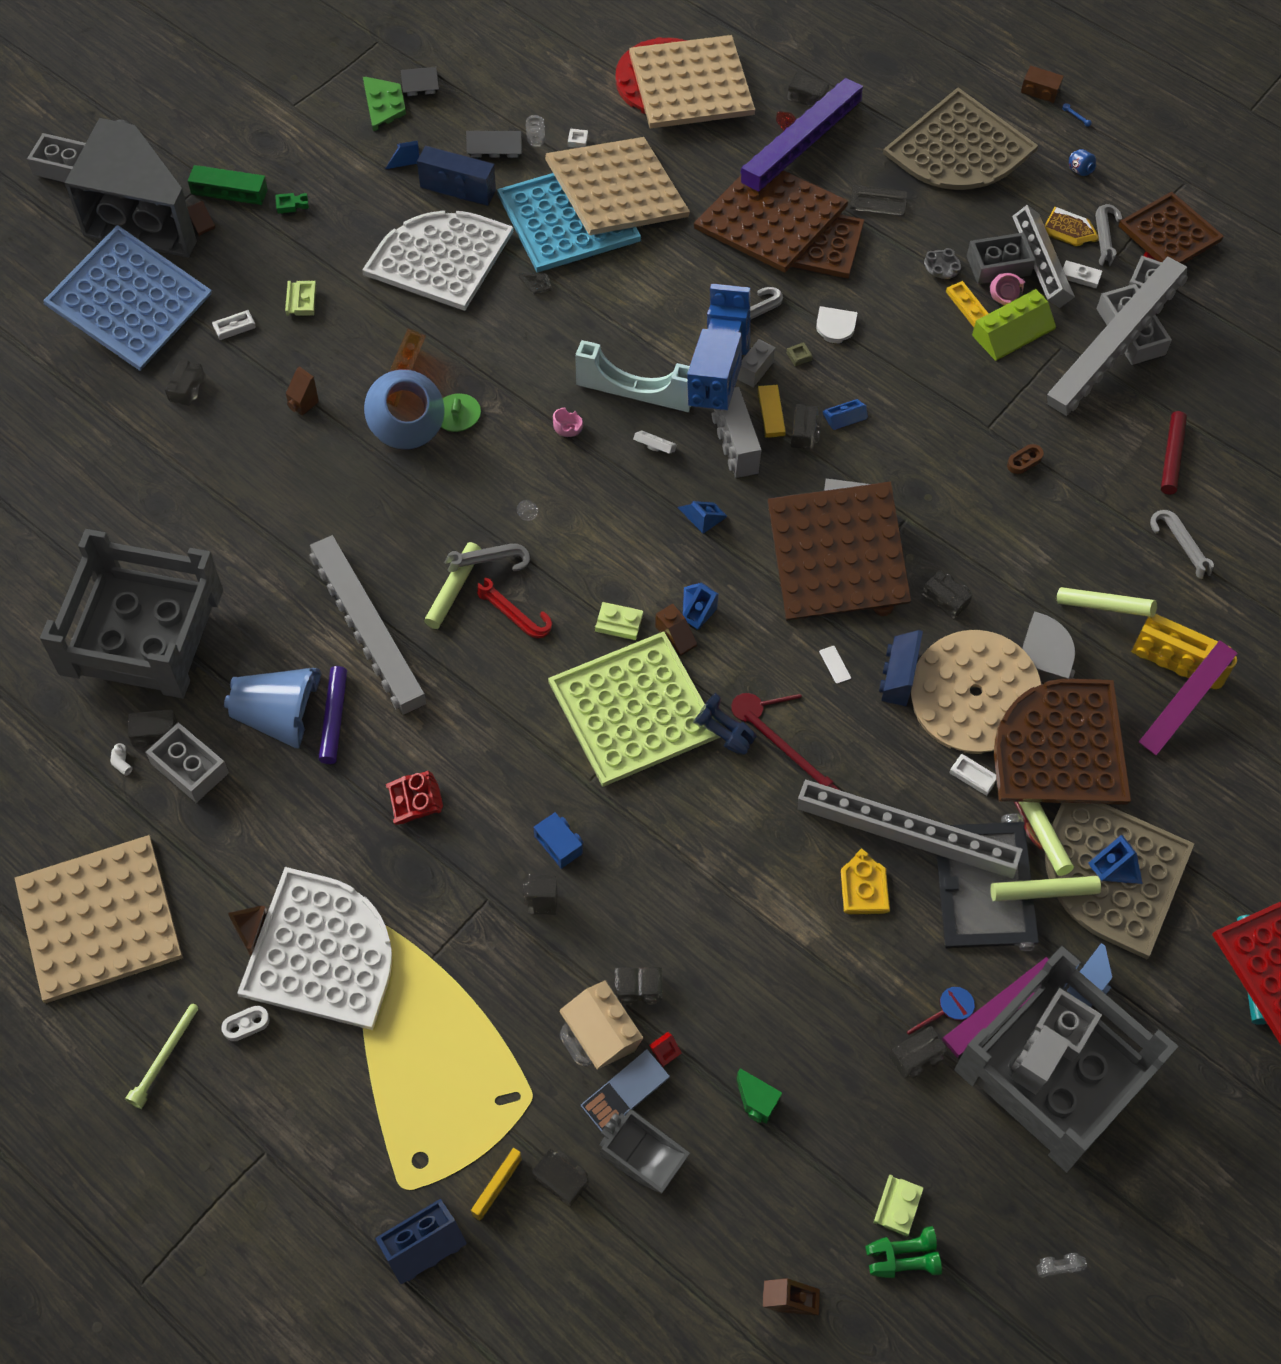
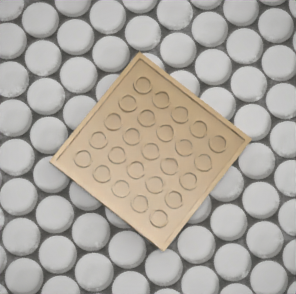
[629,35,755,129]
[545,137,690,235]
[15,835,183,1004]

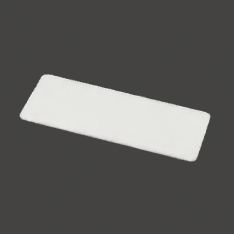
[819,646,851,683]

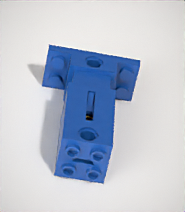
[687,284,750,410]

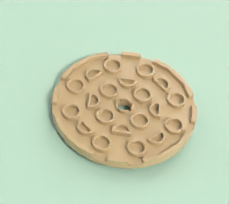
[911,630,1041,754]

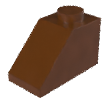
[286,367,319,416]
[655,604,697,656]
[763,1278,820,1315]

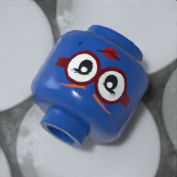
[1069,149,1096,176]

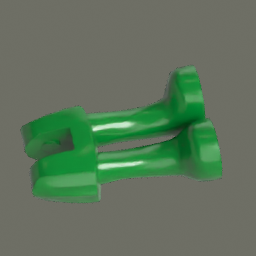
[865,1226,942,1278]

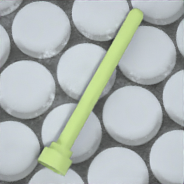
[125,1004,198,1109]

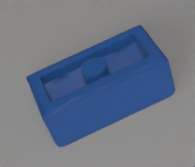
[823,399,868,430]

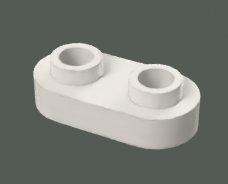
[222,1006,269,1041]

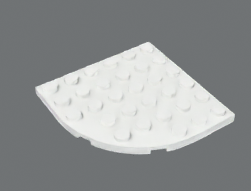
[362,211,514,311]
[237,867,392,1030]

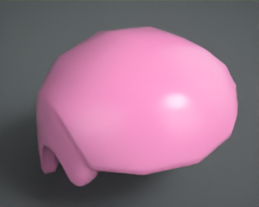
[553,408,583,437]

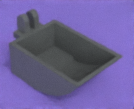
[599,1109,690,1193]

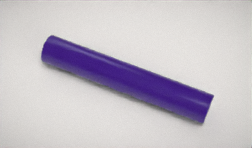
[319,666,347,764]

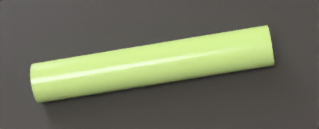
[424,542,481,629]
[1057,587,1157,617]
[1019,802,1074,876]
[991,876,1101,901]

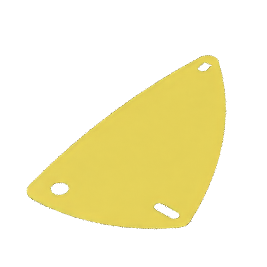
[363,925,533,1190]

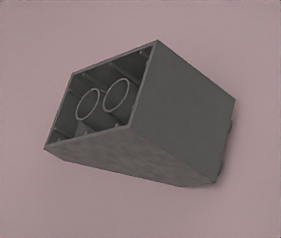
[65,118,197,258]

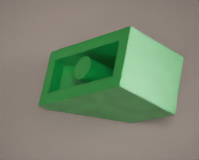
[736,1068,782,1124]

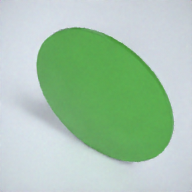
[441,394,481,432]

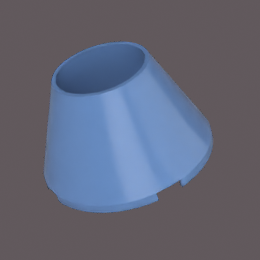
[364,370,444,449]

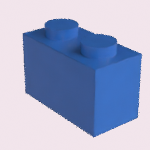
[534,812,583,869]

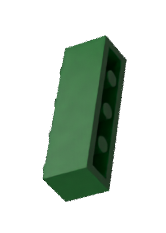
[188,165,268,205]

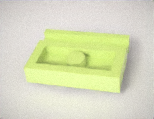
[285,281,316,316]
[595,602,643,640]
[873,1175,923,1236]

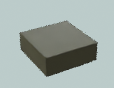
[786,343,813,366]

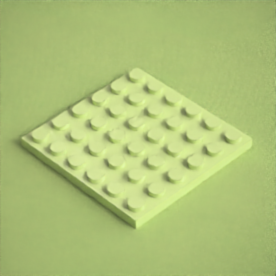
[548,632,720,787]

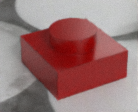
[649,1032,682,1067]

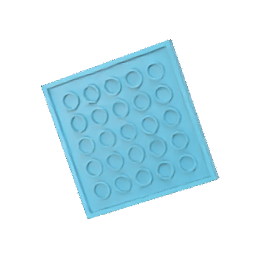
[497,173,641,273]

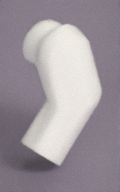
[110,743,133,776]

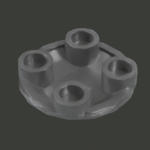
[924,248,961,279]

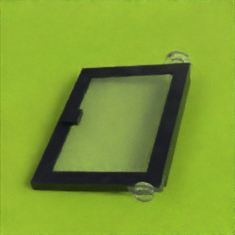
[936,814,1039,951]

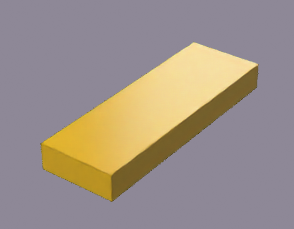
[946,281,989,327]
[758,385,785,437]
[471,1148,522,1221]

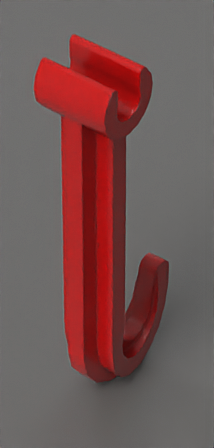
[477,578,552,638]

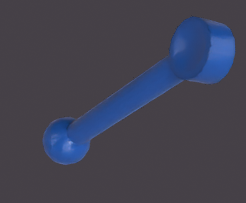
[1062,103,1092,127]

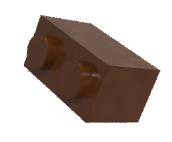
[1021,65,1064,103]

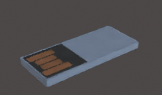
[581,1050,670,1132]

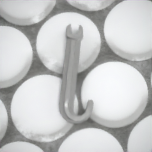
[1095,204,1122,266]
[750,287,783,320]
[1150,510,1214,579]
[444,544,530,572]

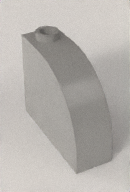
[1022,611,1075,683]

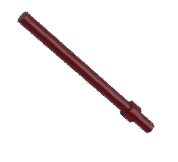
[744,710,841,791]

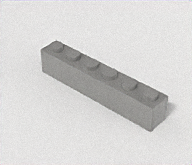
[1012,205,1075,308]

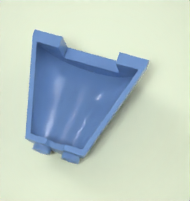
[224,668,322,748]

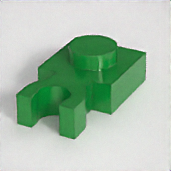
[275,193,309,214]

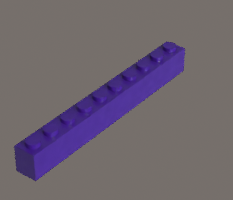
[740,78,863,192]

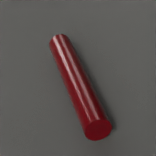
[1160,411,1187,495]

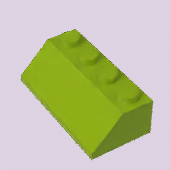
[972,289,1056,361]

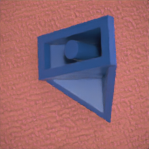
[385,141,419,169]
[677,501,727,533]
[683,583,719,629]
[1088,835,1143,884]

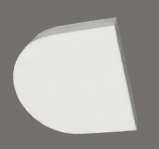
[816,306,857,343]

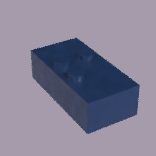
[417,146,496,206]

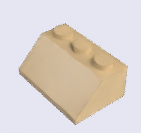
[559,981,643,1070]

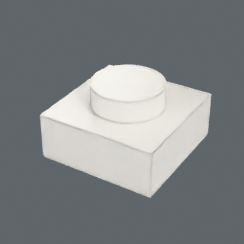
[568,129,588,148]

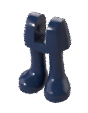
[693,693,757,755]

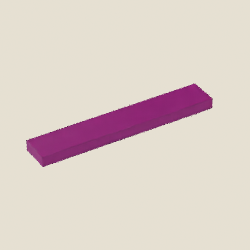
[1138,640,1237,756]
[942,957,1049,1058]

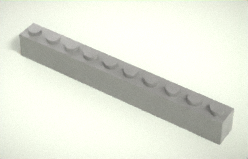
[1047,257,1188,416]
[309,535,426,715]
[798,779,1023,879]

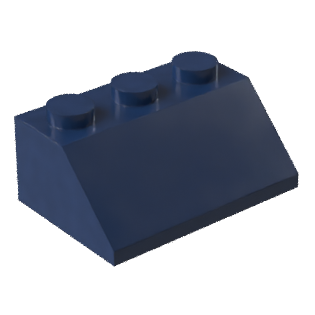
[879,630,923,706]
[375,1199,467,1285]

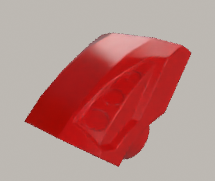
[386,771,443,825]

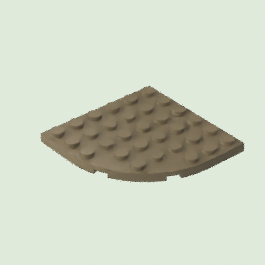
[883,87,1038,190]
[1045,803,1194,959]

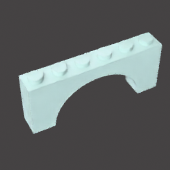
[576,340,691,412]

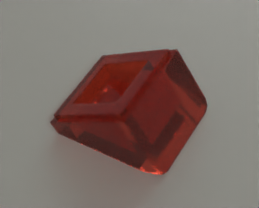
[776,111,796,130]

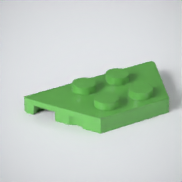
[363,77,406,131]

